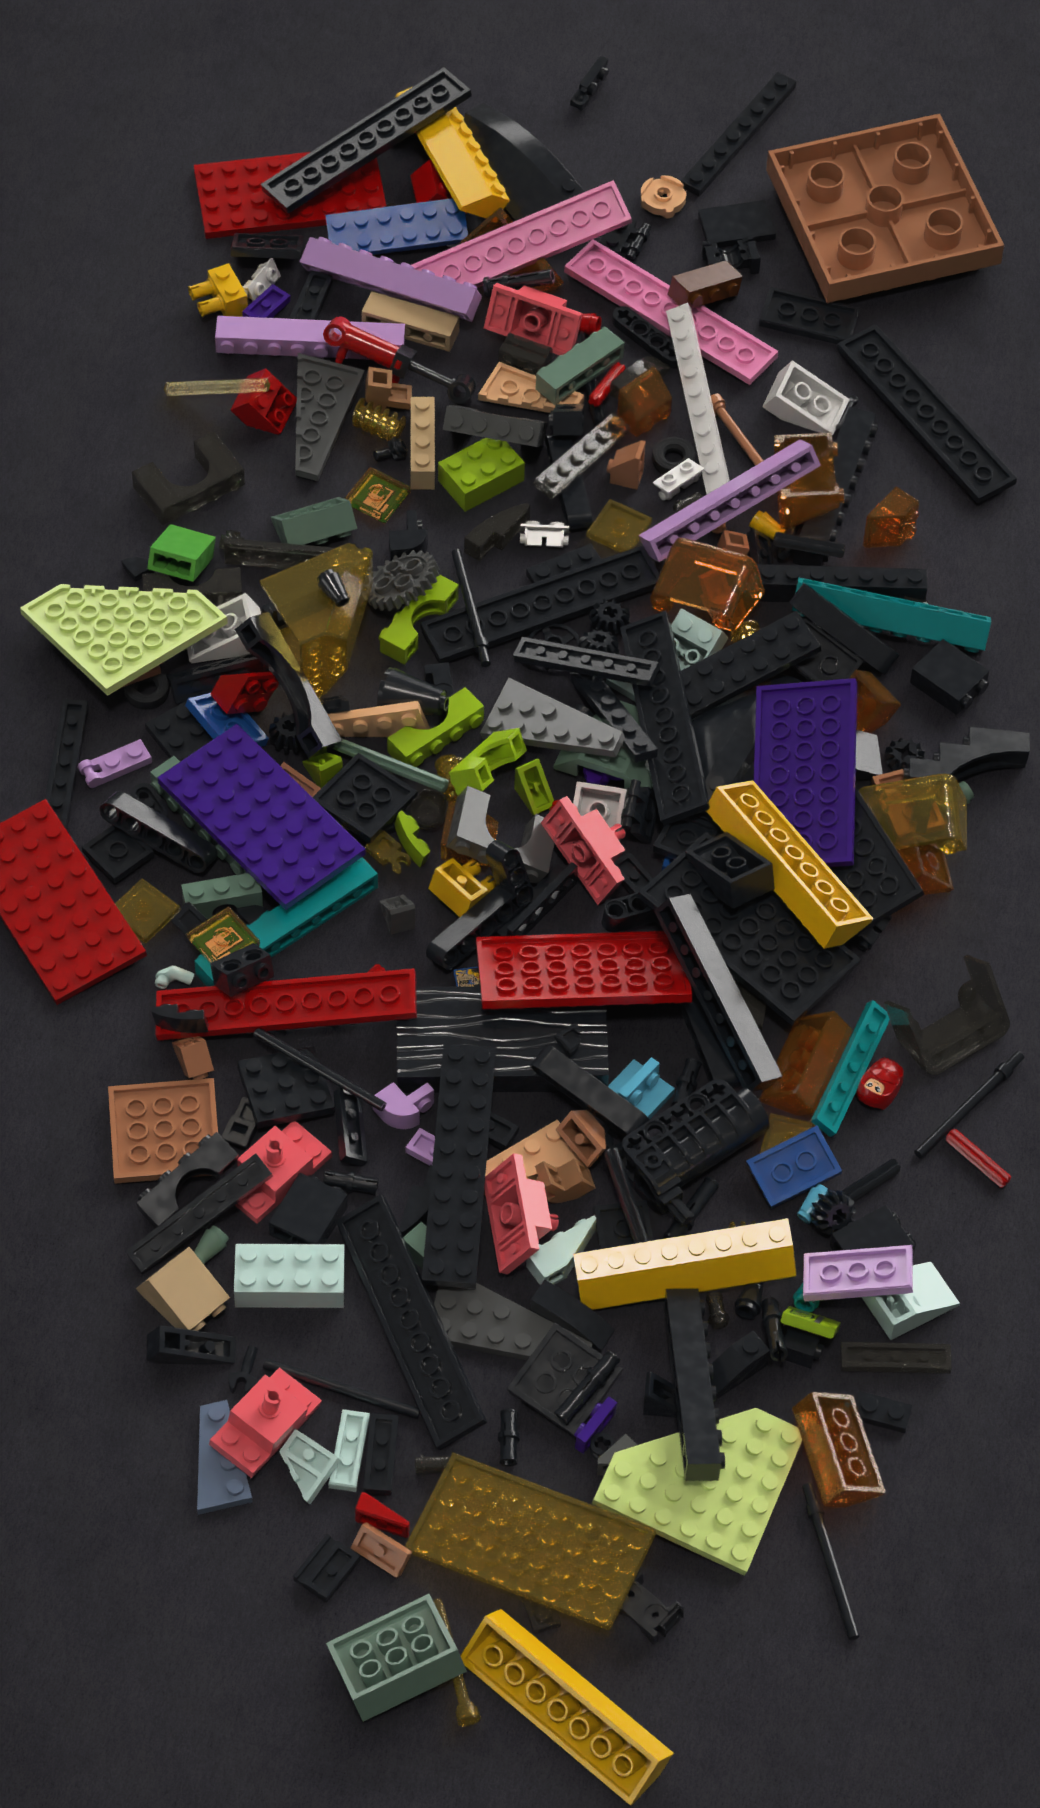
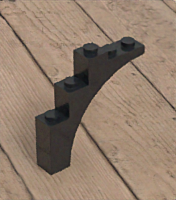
[902,727,1030,833]

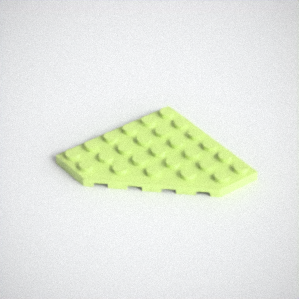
[20,584,228,696]
[592,1408,806,1576]

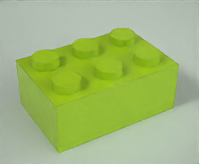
[438,438,525,512]

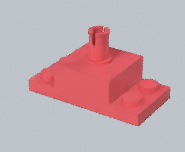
[484,283,583,356]
[541,796,626,905]
[235,1121,332,1224]
[484,1153,559,1274]
[209,1368,322,1478]

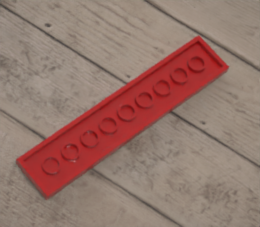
[156,968,417,1040]

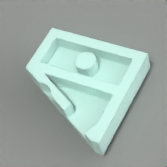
[279,1429,341,1504]

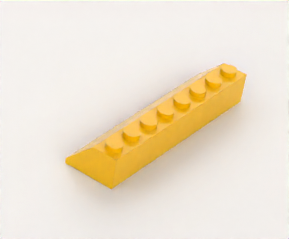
[395,87,510,221]
[706,780,873,949]
[573,1219,796,1310]
[461,1609,674,1806]

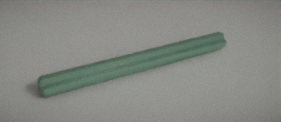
[332,738,449,792]

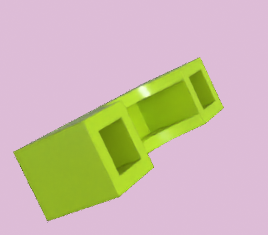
[379,575,459,665]
[387,687,484,767]
[449,728,527,795]

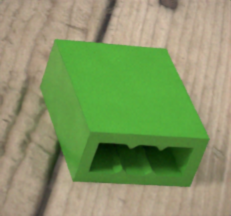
[147,524,216,582]

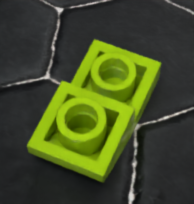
[394,810,431,867]

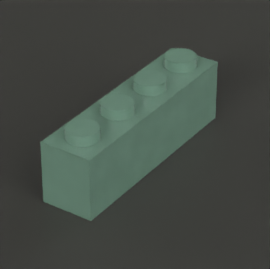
[535,327,625,405]

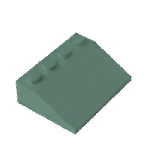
[326,1594,467,1722]

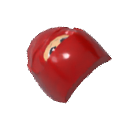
[855,1057,904,1110]

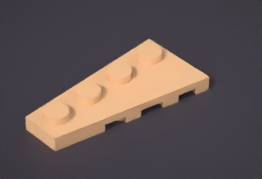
[478,362,584,413]
[328,701,430,737]
[484,1119,583,1195]

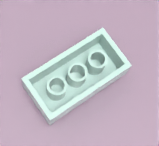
[234,1244,345,1308]

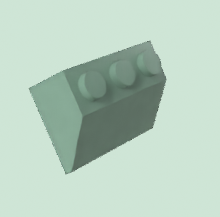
[271,497,357,551]

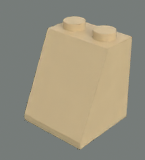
[136,1247,230,1331]

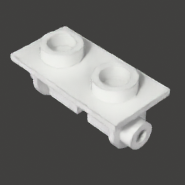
[242,258,281,301]
[653,458,704,500]
[520,521,569,548]

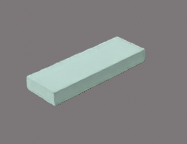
[329,1409,370,1492]

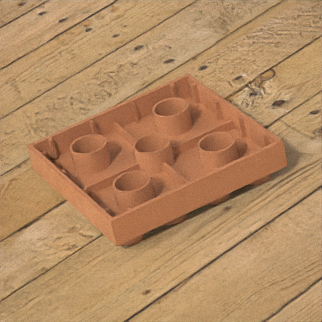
[766,114,1004,303]

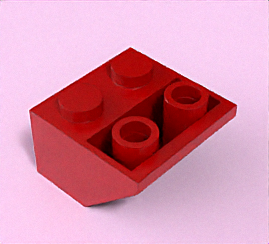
[410,159,467,214]
[231,368,297,435]
[210,672,279,714]

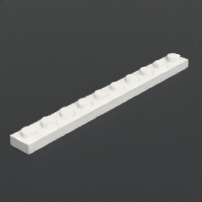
[666,303,730,494]

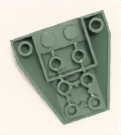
[553,701,653,789]

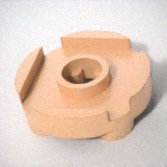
[640,175,686,218]

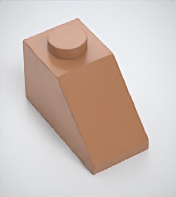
[607,440,646,490]
[172,1036,214,1080]
[556,1110,606,1167]

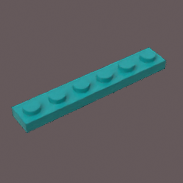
[811,1000,892,1137]

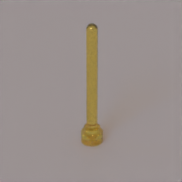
[433,1598,481,1726]

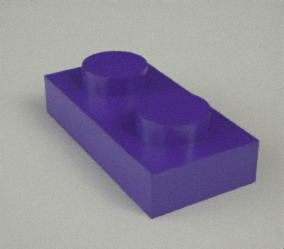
[242,284,291,318]
[574,1396,617,1454]

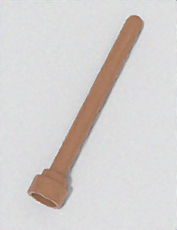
[711,393,764,466]

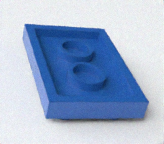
[185,693,269,747]
[746,1125,842,1209]

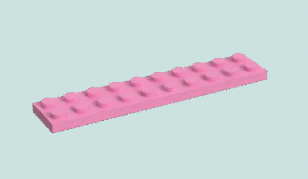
[412,180,632,287]
[564,239,778,385]

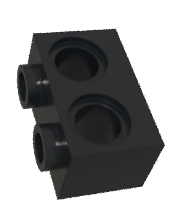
[210,943,274,997]

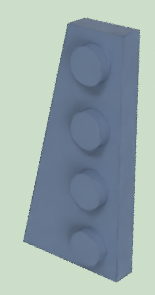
[197,1400,252,1515]

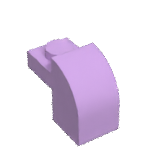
[373,1082,434,1129]

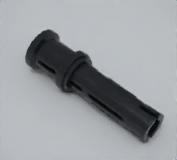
[483,269,555,298]

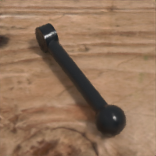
[835,395,858,432]

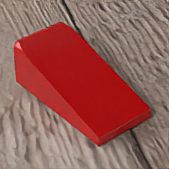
[355,1492,410,1538]

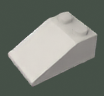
[762,361,850,436]
[187,593,261,663]
[573,781,627,842]

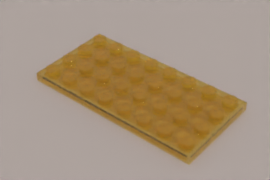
[405,1452,656,1631]

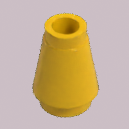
[749,510,786,540]

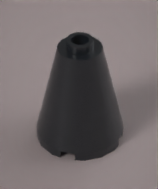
[377,667,449,716]

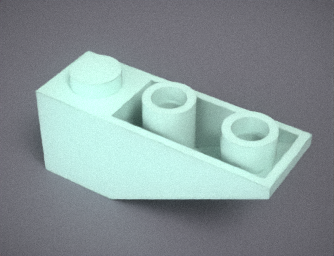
[526,1215,596,1285]

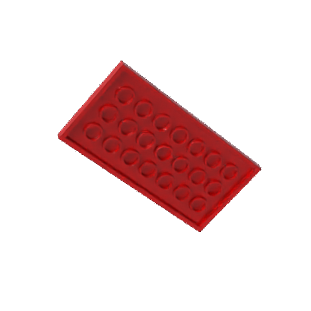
[194,152,387,239]
[0,799,147,1005]
[476,931,692,1010]

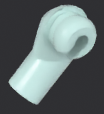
[155,965,194,989]

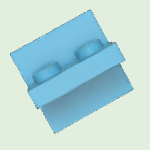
[608,1057,675,1119]

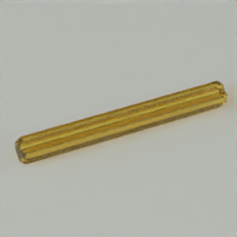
[164,378,270,396]

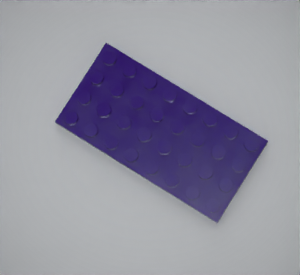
[754,678,857,867]
[157,724,366,910]

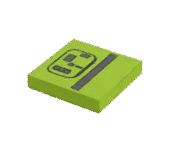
[780,1306,841,1339]

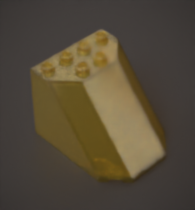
[260,543,373,698]

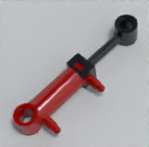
[323,316,476,404]

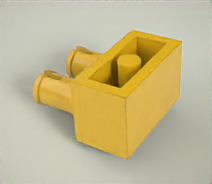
[188,263,248,317]
[428,858,497,917]

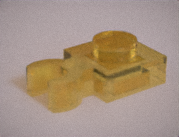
[366,831,411,874]

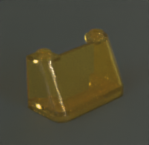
[859,774,967,854]

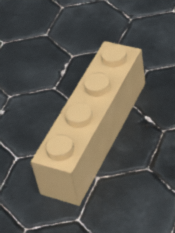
[362,291,459,352]
[411,397,435,490]

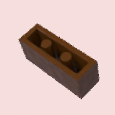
[668,260,743,309]

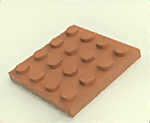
[108,1078,218,1184]

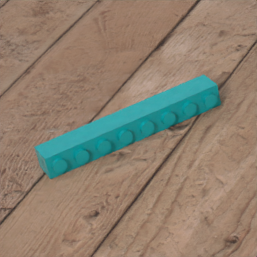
[792,578,991,652]
[195,857,378,986]

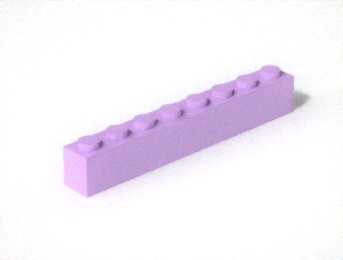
[300,237,482,322]
[215,316,405,360]
[639,440,821,562]

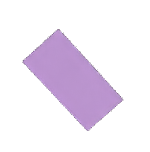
[803,1245,913,1301]

